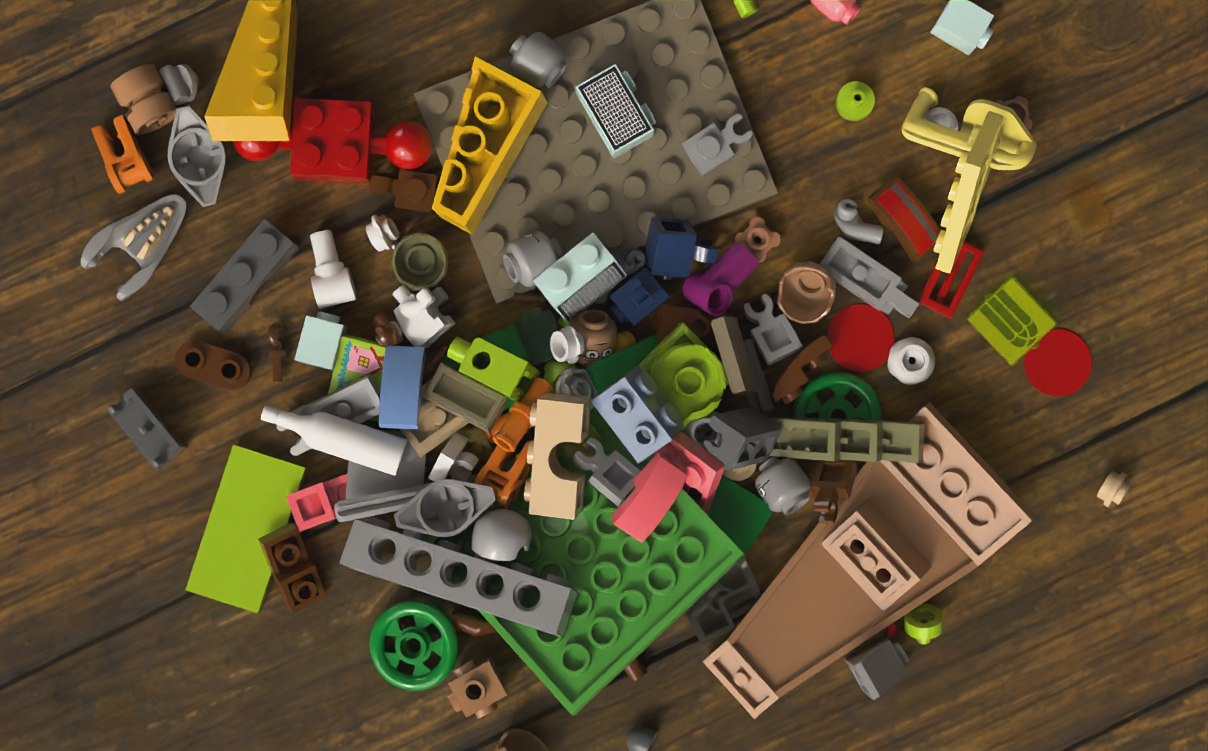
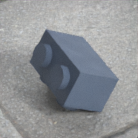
[591,365,685,463]

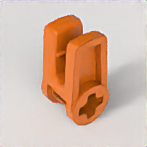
[91,114,155,195]
[474,441,532,510]

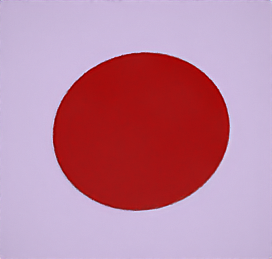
[827,304,894,372]
[1024,329,1092,397]

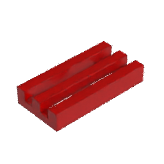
[916,241,985,319]

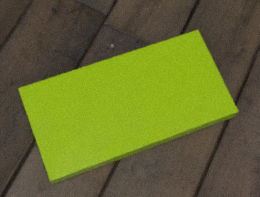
[185,445,307,613]

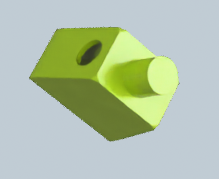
[447,336,542,402]

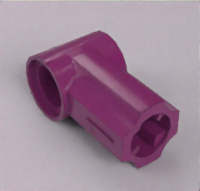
[683,242,759,316]

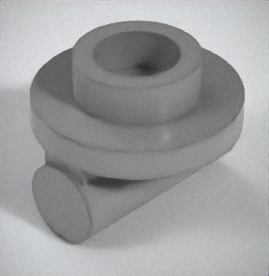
[159,64,199,105]

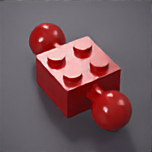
[233,98,433,184]

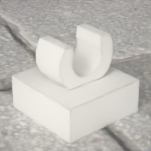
[428,432,479,482]

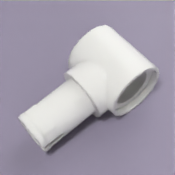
[310,230,357,309]

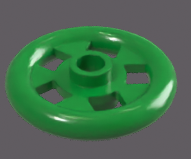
[792,371,883,420]
[369,600,459,691]

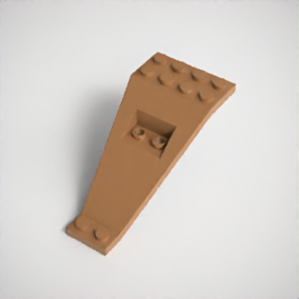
[703,402,1036,719]

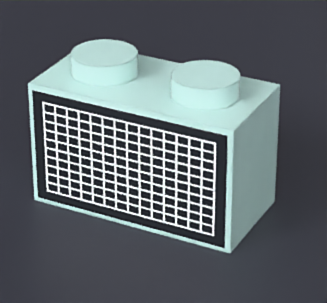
[575,64,656,159]
[533,233,627,323]

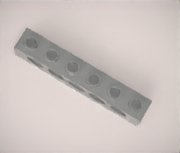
[339,517,578,638]

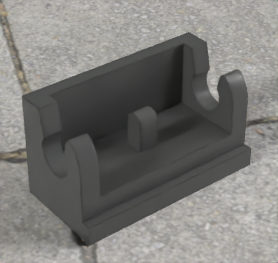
[107,388,188,472]
[704,407,783,471]

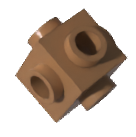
[446,658,509,719]

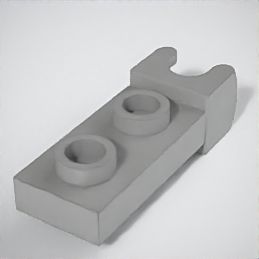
[276,374,380,456]

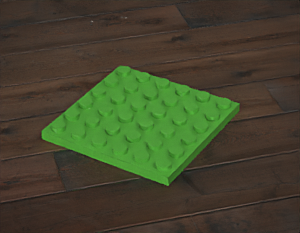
[425,406,745,716]

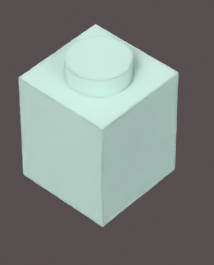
[930,0,994,56]
[294,311,348,371]

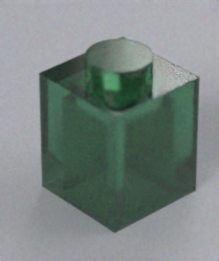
[515,307,559,368]

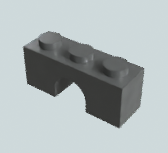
[189,219,300,334]

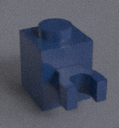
[644,217,718,280]
[609,267,670,328]

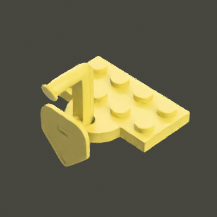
[902,87,1037,274]

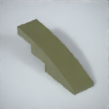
[766,417,924,463]

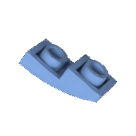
[379,346,426,429]

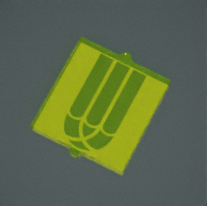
[966,276,1058,366]

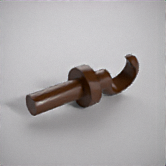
[513,290,556,311]
[267,323,287,382]
[421,344,449,386]

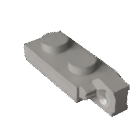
[820,237,919,318]

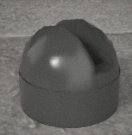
[626,726,658,751]

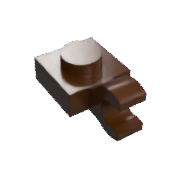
[369,169,438,214]
[810,459,858,524]

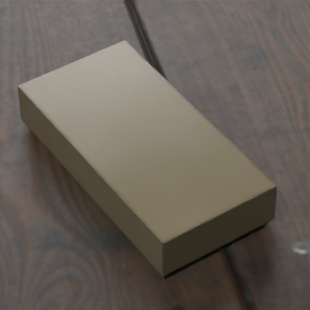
[711,316,758,394]
[422,363,509,433]

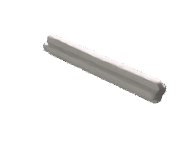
[334,474,478,522]

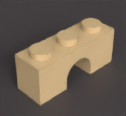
[524,393,591,520]

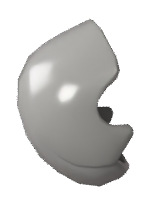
[472,508,532,561]

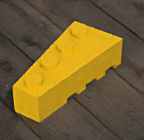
[204,0,298,141]
[432,56,548,235]

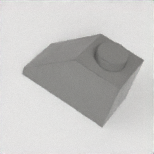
[845,637,909,700]

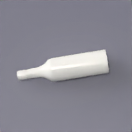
[261,405,407,476]

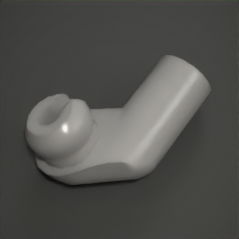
[834,199,883,244]

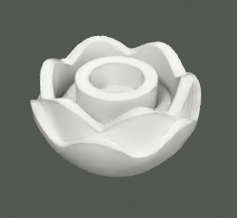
[888,337,935,385]
[556,367,598,409]

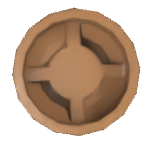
[110,64,178,135]

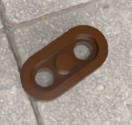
[175,341,252,391]

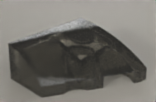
[685,556,762,645]

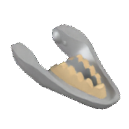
[81,194,186,301]

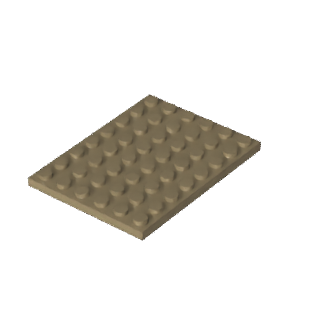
[414,0,778,304]

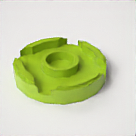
[650,343,727,421]

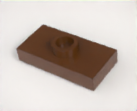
[656,304,734,353]

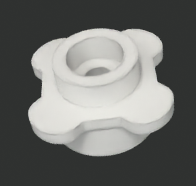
[366,214,399,252]

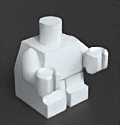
[392,285,456,348]

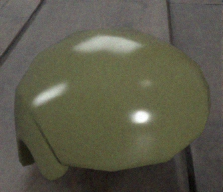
[391,232,450,291]

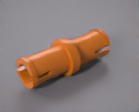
[493,377,555,452]

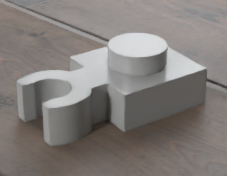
[681,114,753,177]
[744,294,802,366]
[572,437,641,506]

